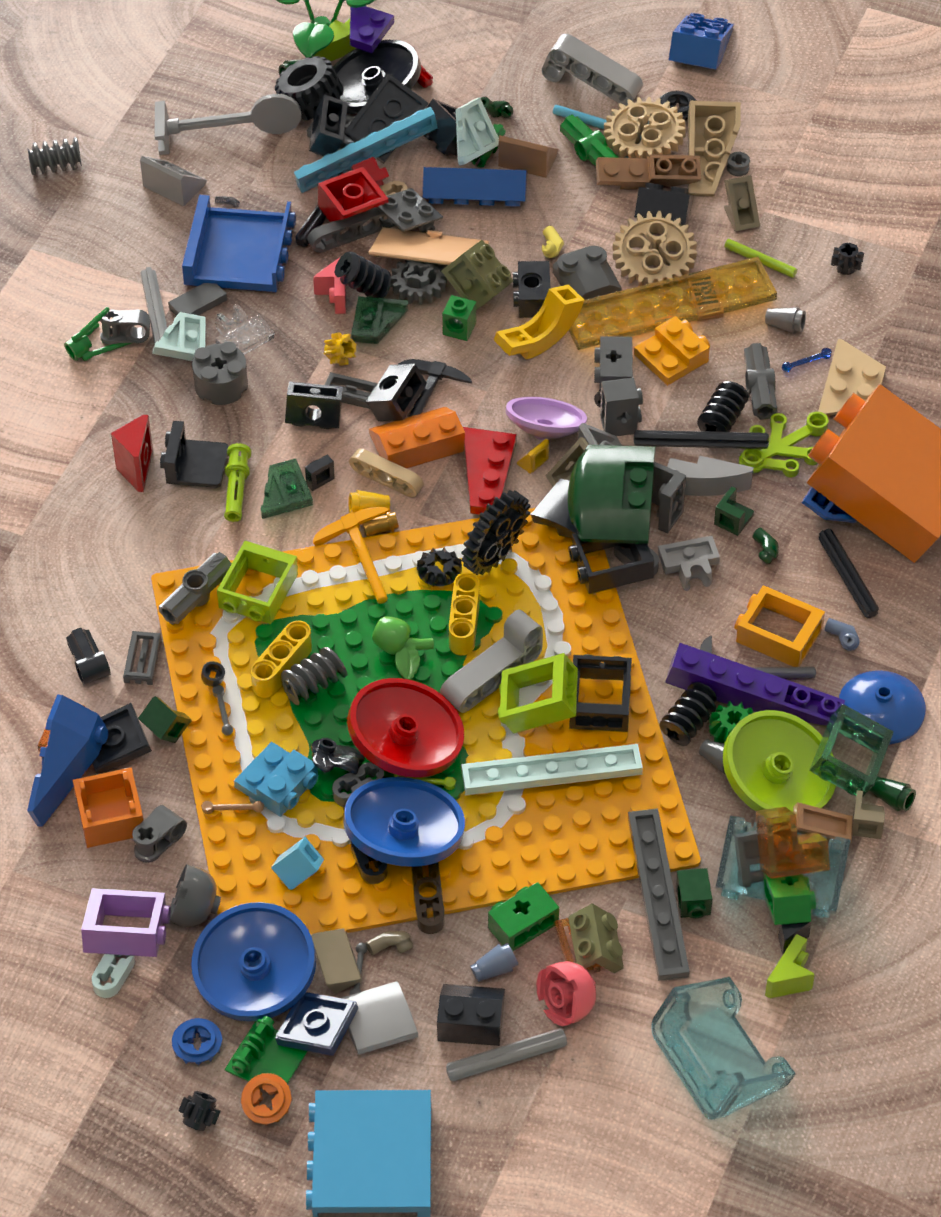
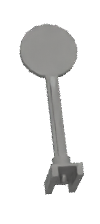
[155,94,301,155]

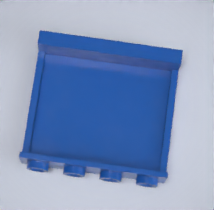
[182,195,296,292]

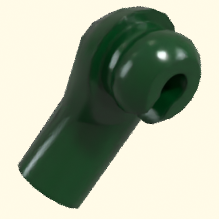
[480,97,514,118]
[752,527,779,564]

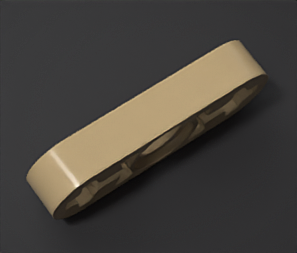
[349,448,424,498]

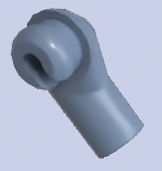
[824,618,860,651]

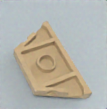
[818,339,886,416]

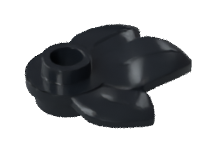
[311,738,365,774]

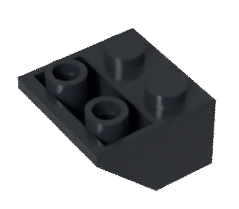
[634,183,694,225]

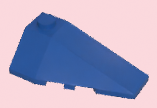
[27,694,108,827]

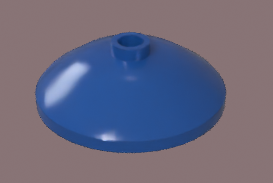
[839,670,926,745]

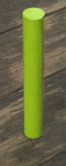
[724,238,797,278]

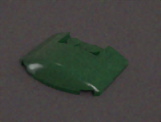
[567,445,656,544]

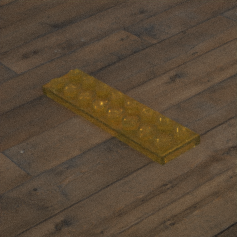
[569,257,777,350]

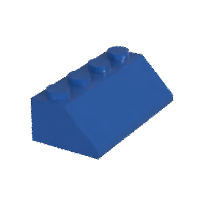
[423,167,527,206]

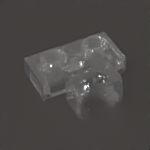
[215,304,275,355]

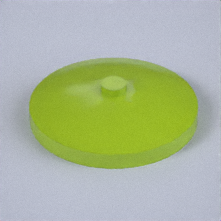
[723,710,837,822]

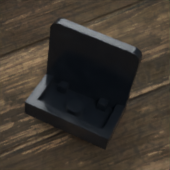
[160,421,228,488]

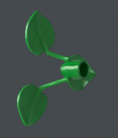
[276,0,376,58]

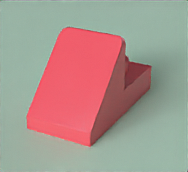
[313,258,346,314]

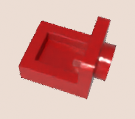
[351,157,389,187]

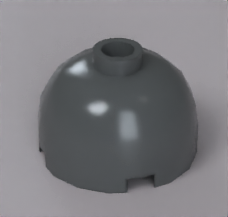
[169,864,221,927]

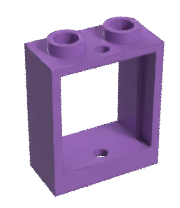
[81,888,171,957]

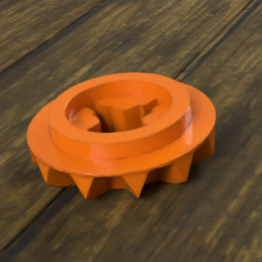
[241,1073,293,1126]

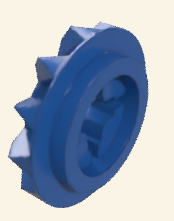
[172,1018,223,1066]

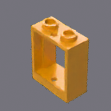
[734,585,825,667]

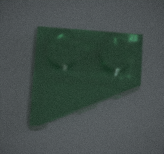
[351,296,409,344]
[260,458,313,519]

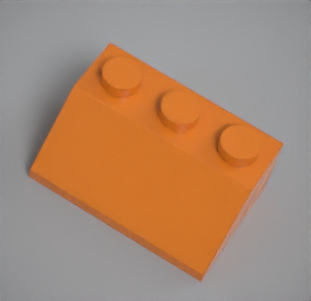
[369,407,465,469]

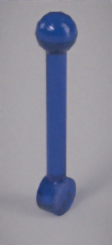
[781,348,832,372]

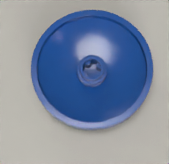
[343,777,465,867]
[191,902,316,1022]

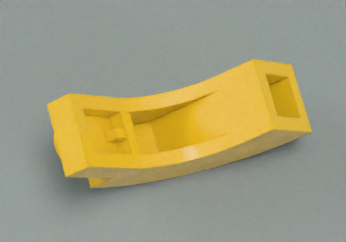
[494,284,585,360]

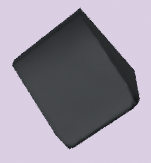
[778,920,812,954]

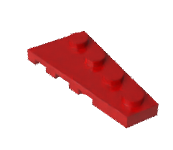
[463,427,517,515]

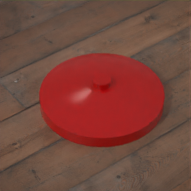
[347,678,464,778]

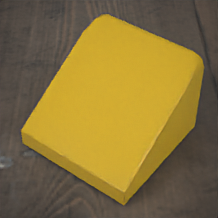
[517,439,549,474]

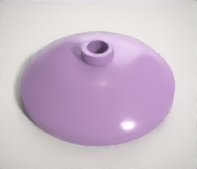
[506,397,587,440]

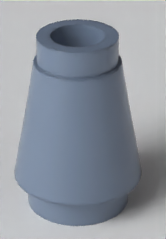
[470,943,519,982]

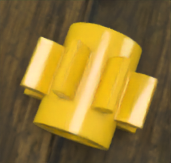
[324,332,357,366]

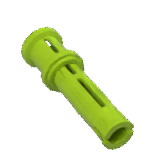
[224,443,252,522]

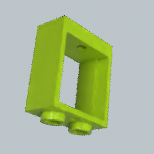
[217,541,298,624]
[498,653,578,734]

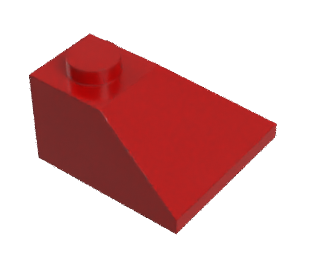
[318,167,389,222]

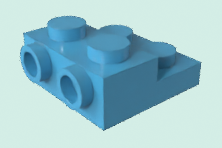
[234,741,318,817]

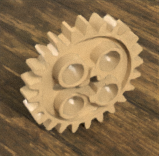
[604,97,686,158]
[612,211,697,291]

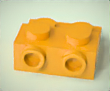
[634,316,710,386]

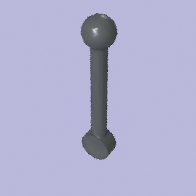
[213,685,233,735]
[349,942,368,995]

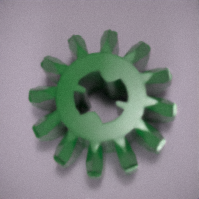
[709,701,754,744]

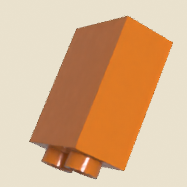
[807,384,941,563]

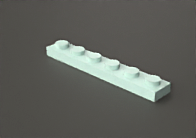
[461,744,643,795]

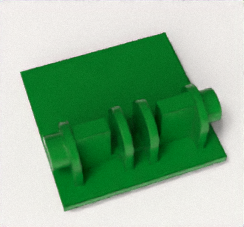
[224,1016,308,1089]

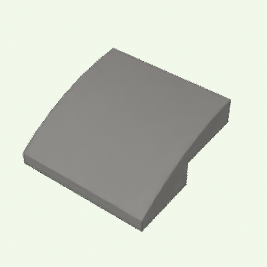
[342,981,418,1055]

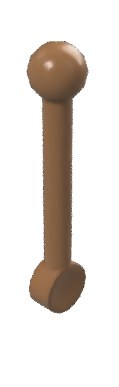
[201,801,264,814]

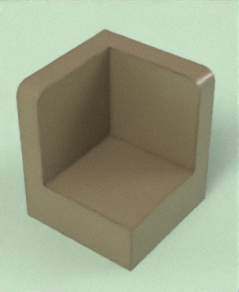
[852,790,885,839]

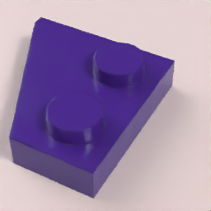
[350,6,395,53]

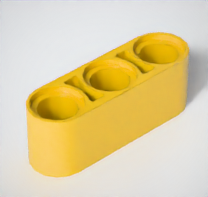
[449,572,480,655]
[251,621,312,698]

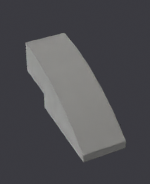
[667,456,753,496]

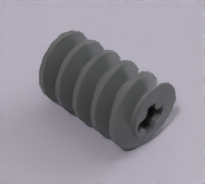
[27,137,82,175]
[281,647,347,705]

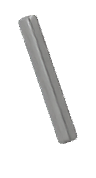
[140,267,167,344]
[446,1029,567,1081]

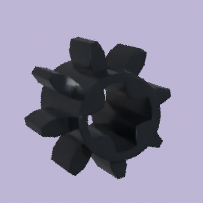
[831,243,864,275]
[178,1091,221,1131]

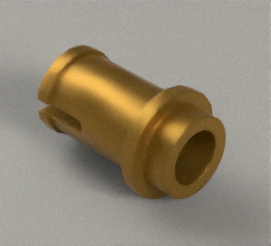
[363,512,399,537]

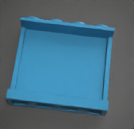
[306,1090,431,1217]

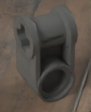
[100,309,150,344]
[132,805,187,863]

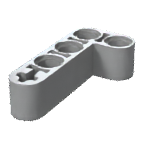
[541,34,643,105]
[440,609,543,713]

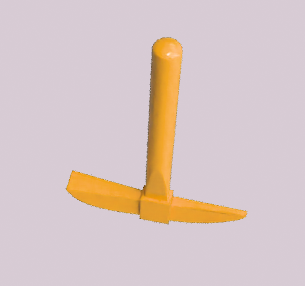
[313,507,391,604]

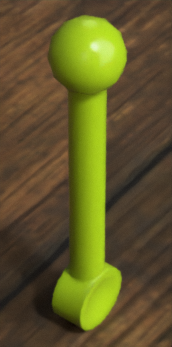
[394,774,456,790]

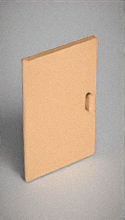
[369,227,489,265]

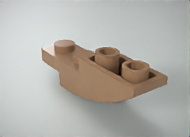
[596,154,701,189]

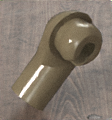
[365,931,413,956]

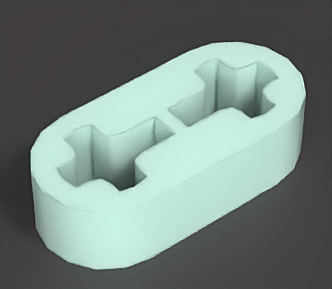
[92,954,135,998]

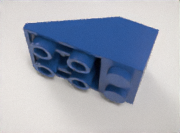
[668,13,734,69]

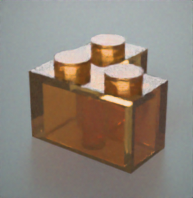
[756,807,830,879]

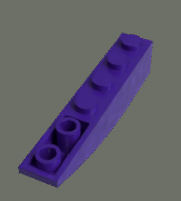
[665,643,845,727]

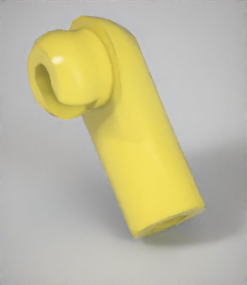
[541,226,564,258]

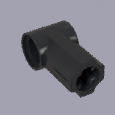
[66,628,111,685]

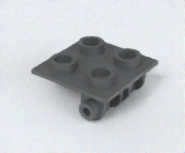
[377,188,443,233]

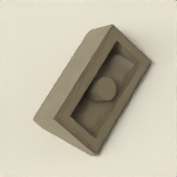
[311,928,362,994]

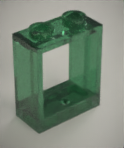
[809,704,894,797]

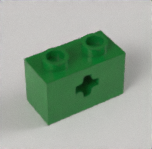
[763,865,816,925]
[488,882,559,951]

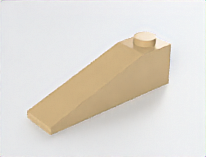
[688,101,741,196]

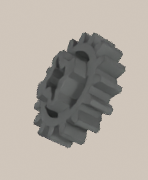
[391,260,447,305]

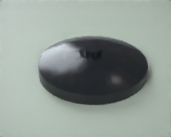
[333,40,421,114]

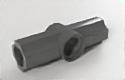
[744,343,777,420]
[159,552,232,625]

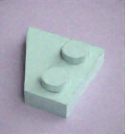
[456,98,499,166]
[152,312,206,361]

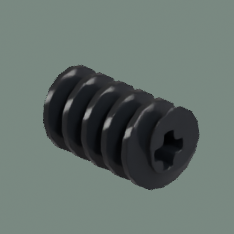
[334,251,392,302]
[697,381,749,432]
[659,682,717,746]

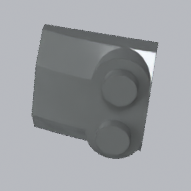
[553,246,622,303]

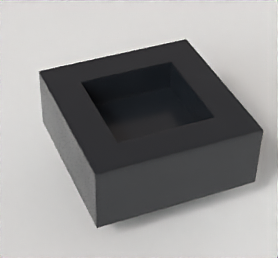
[305,454,335,491]

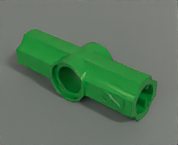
[560,114,619,167]

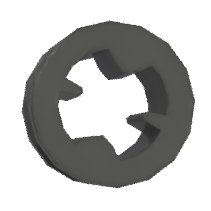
[727,152,750,177]

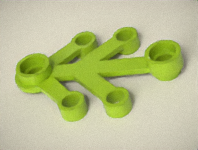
[739,411,829,478]

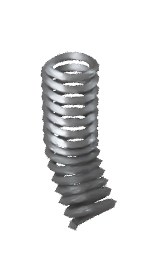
[215,196,240,207]

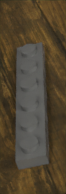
[628,808,690,981]

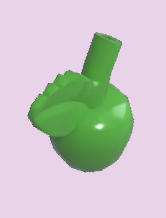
[372,617,434,680]

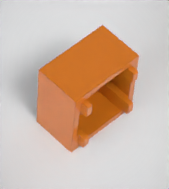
[73,767,144,848]

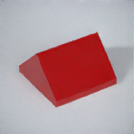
[111,414,153,492]

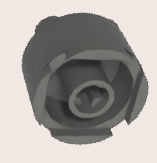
[192,341,248,405]

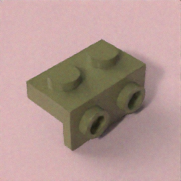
[568,903,624,973]

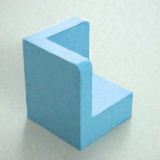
[271,837,324,890]

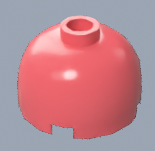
[536,961,596,1026]

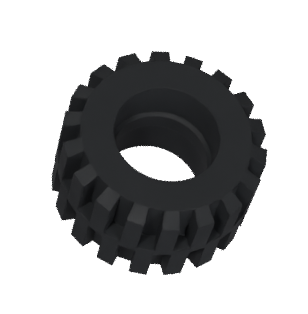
[275,56,344,121]

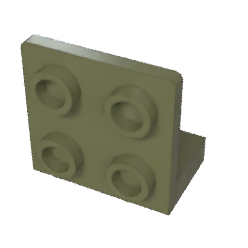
[442,240,513,310]

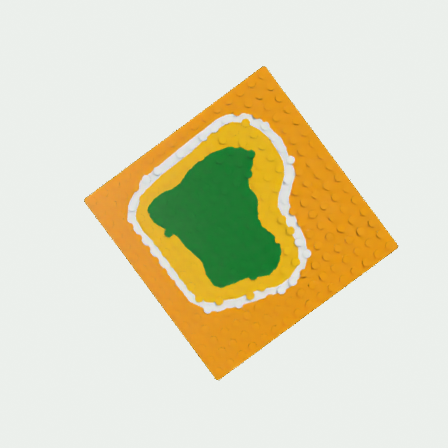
[151,508,701,935]

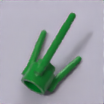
[64,307,132,362]

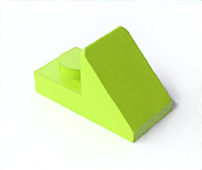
[765,934,815,999]

